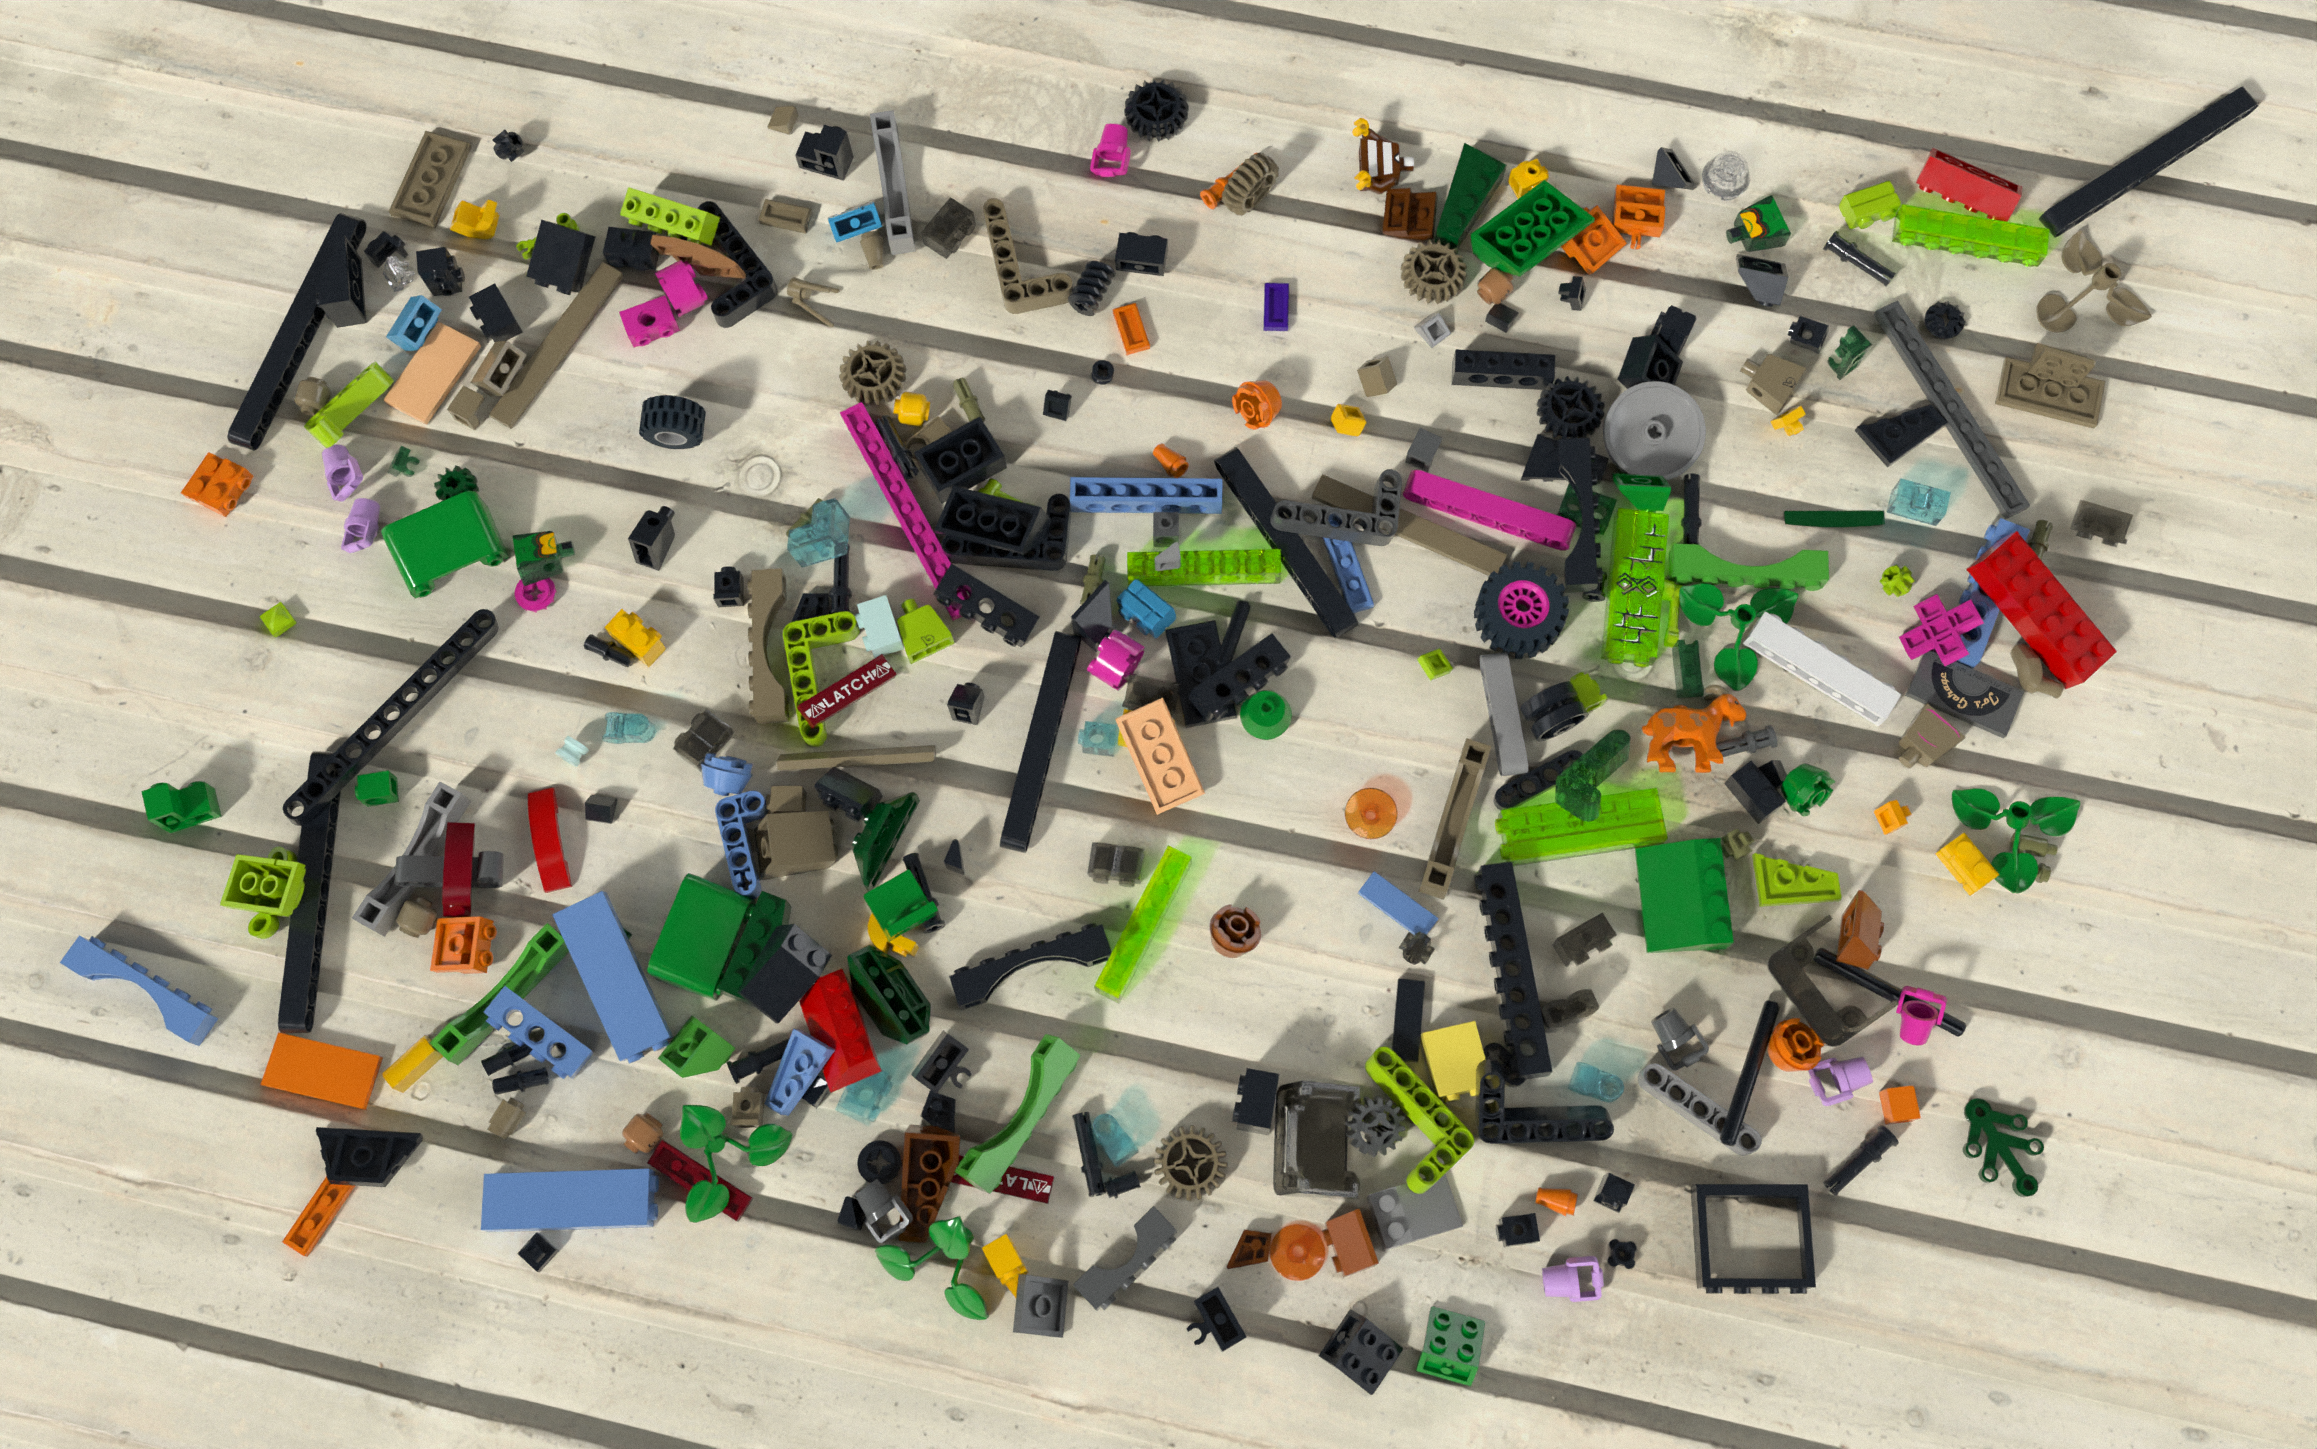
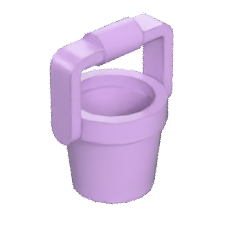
[322,444,363,502]
[341,498,380,553]
[1808,1057,1873,1106]
[1542,1256,1604,1302]

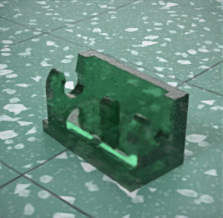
[1827,325,1872,380]
[1672,640,1704,698]

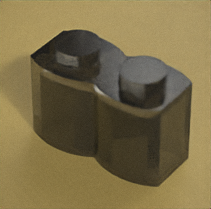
[673,709,734,772]
[1087,842,1145,887]
[1541,989,1599,1033]

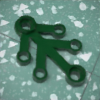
[1963,1098,2044,1197]

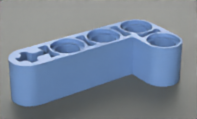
[715,791,769,899]

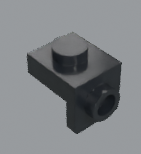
[364,231,408,268]

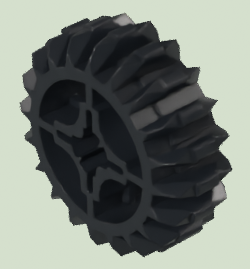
[1124,78,1189,142]
[1536,376,1605,439]

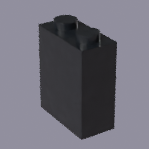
[526,219,596,295]

